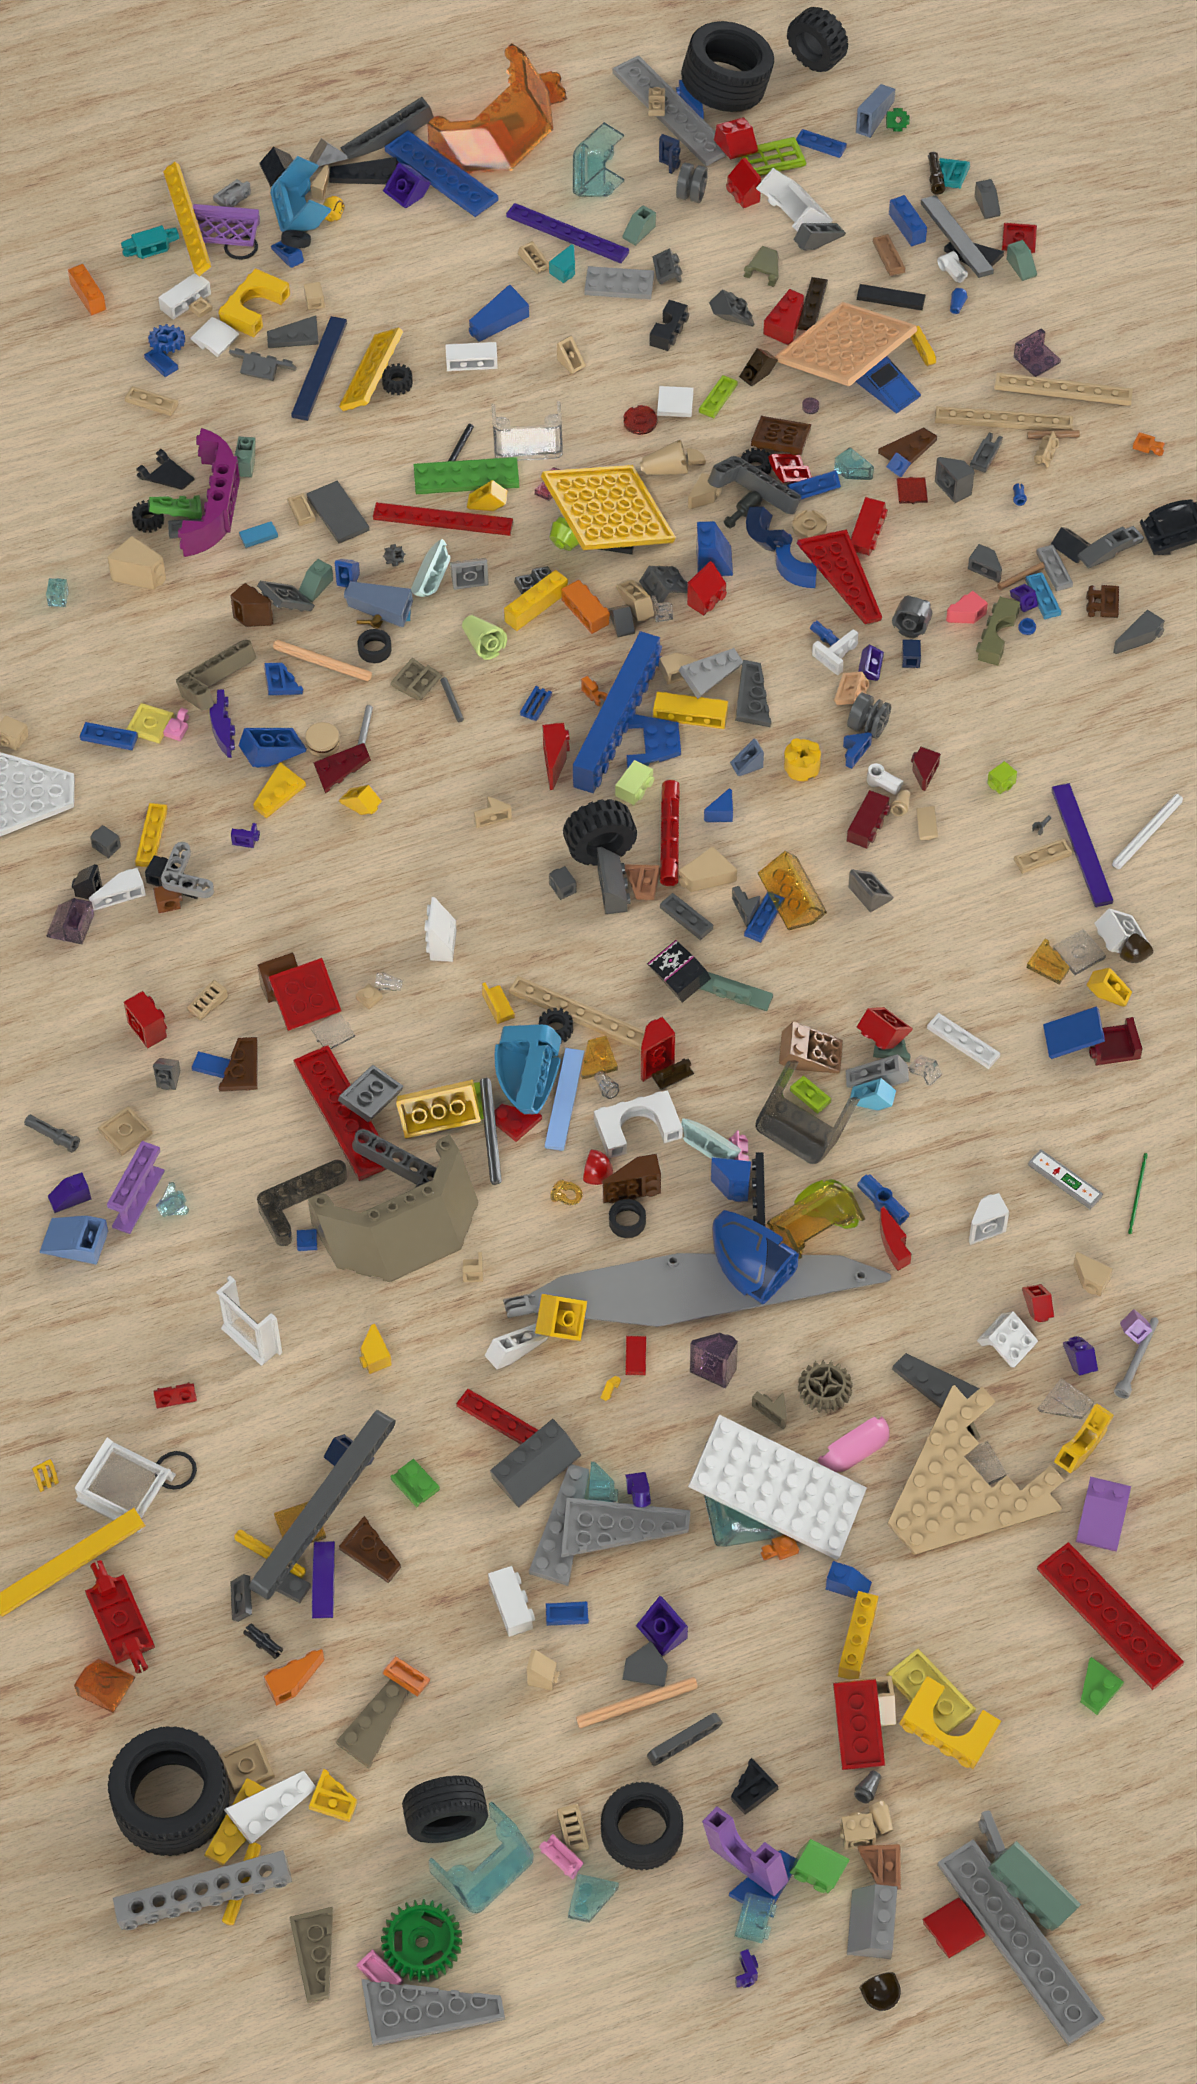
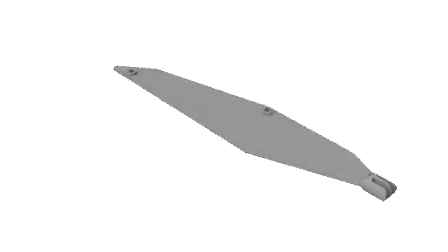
[503,1253,891,1327]

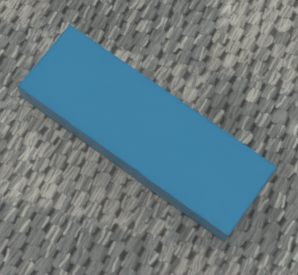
[1025,572,1061,620]

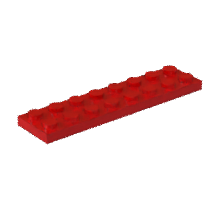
[293,1045,386,1181]
[1037,1542,1184,1690]

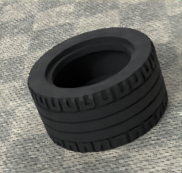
[681,21,775,112]
[107,1726,230,1856]

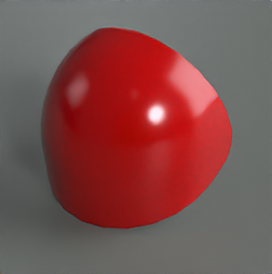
[583,1149,613,1185]

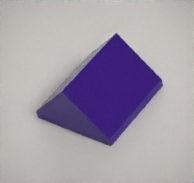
[636,1596,688,1656]

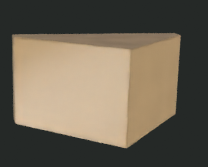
[557,335,586,374]

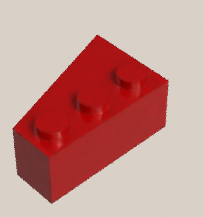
[763,289,804,345]

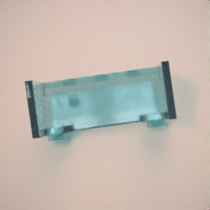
[573,122,624,197]
[429,1802,534,1913]

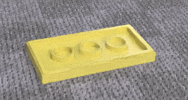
[886,1649,976,1735]

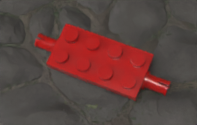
[85,1560,155,1674]

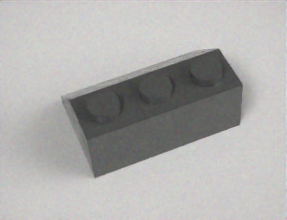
[597,847,631,914]

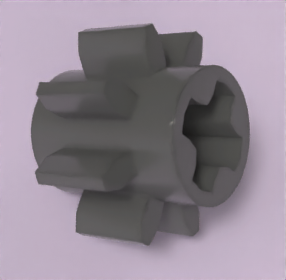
[383,544,406,566]

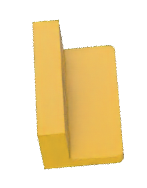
[482,982,515,1024]

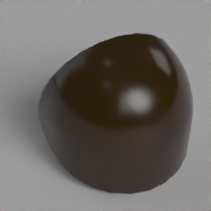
[1120,933,1153,963]
[859,1972,901,2011]

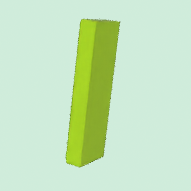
[699,375,738,419]

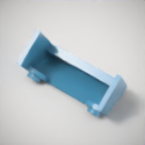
[270,156,331,232]

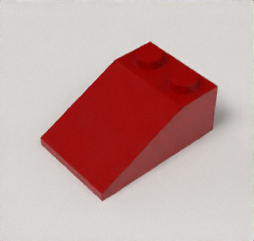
[542,722,570,790]

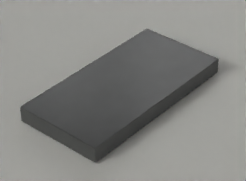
[307,480,370,544]

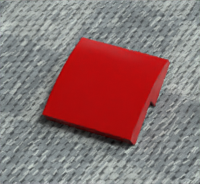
[768,454,812,483]
[922,1897,985,1958]

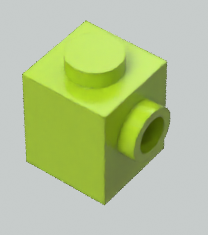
[987,761,1017,794]

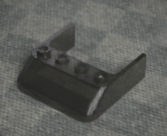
[755,1060,860,1164]

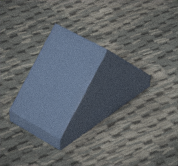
[730,738,764,776]

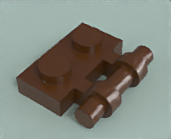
[1086,585,1119,618]

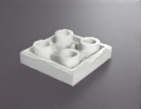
[657,386,693,417]

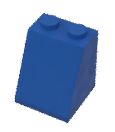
[696,521,733,576]

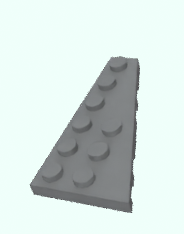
[361,1979,505,2046]

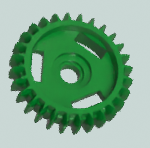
[381,1899,463,1983]

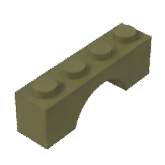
[976,596,1020,666]

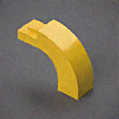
[1054,1403,1114,1473]

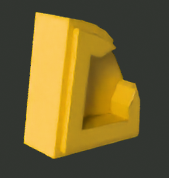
[600,1376,621,1401]

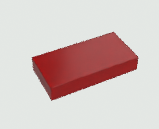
[625,1336,646,1375]

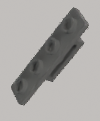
[229,348,297,381]

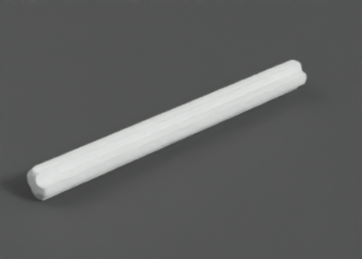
[1112,794,1183,869]

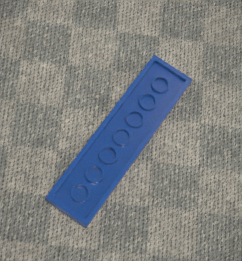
[385,130,499,217]

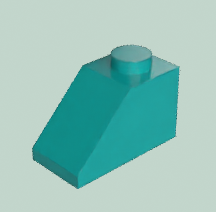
[549,244,575,283]

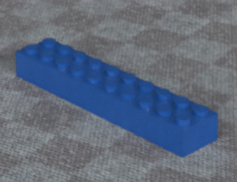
[573,631,662,794]

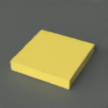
[126,703,174,744]

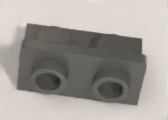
[652,248,683,284]

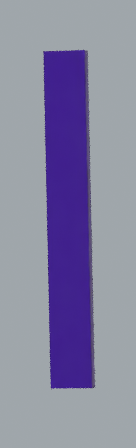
[506,203,629,263]
[1052,783,1113,907]

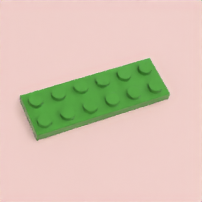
[414,457,519,495]

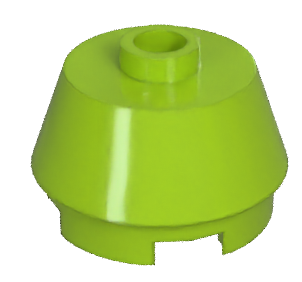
[549,517,579,551]

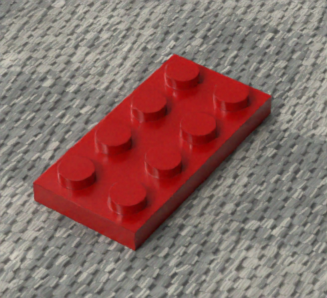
[833,1678,885,1770]

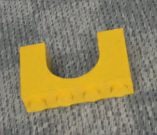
[218,268,290,337]
[899,1676,1001,1769]

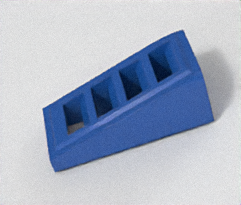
[271,241,304,268]

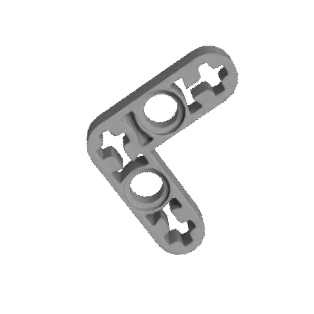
[161,842,214,898]

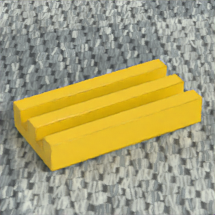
[32,1459,59,1492]

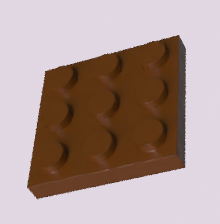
[751,416,811,455]

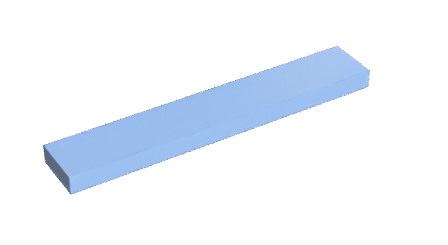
[545,1048,585,1151]

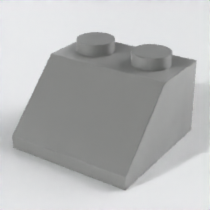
[450,558,488,590]

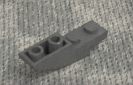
[1078,526,1144,569]

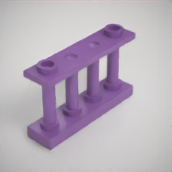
[107,1141,165,1234]

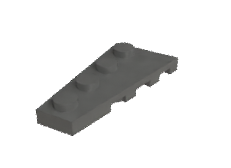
[735,660,772,727]

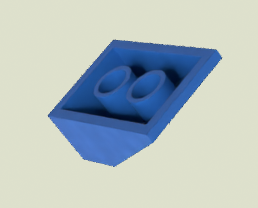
[238,728,307,768]

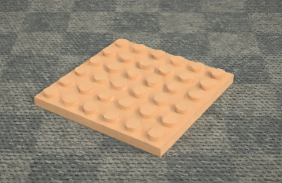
[775,302,917,386]

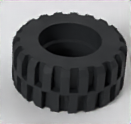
[787,7,849,72]
[563,799,637,866]

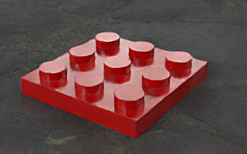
[268,958,342,1031]

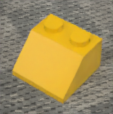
[535,1294,587,1341]

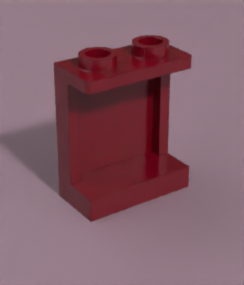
[1089,1017,1143,1066]

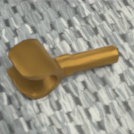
[357,615,383,629]

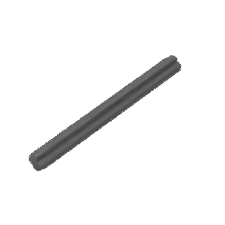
[480,1078,502,1185]

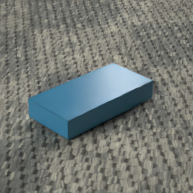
[239,521,278,548]

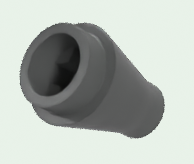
[854,1771,882,1804]

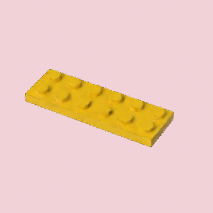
[339,327,403,411]

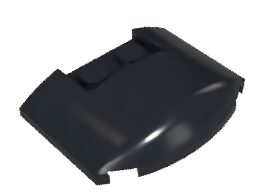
[1140,499,1197,555]

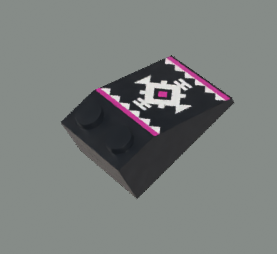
[647,940,711,1003]

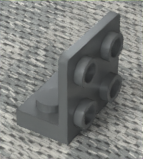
[639,566,688,606]

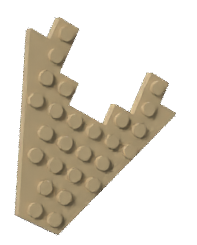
[887,1385,1065,1555]

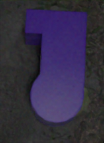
[625,1472,651,1508]

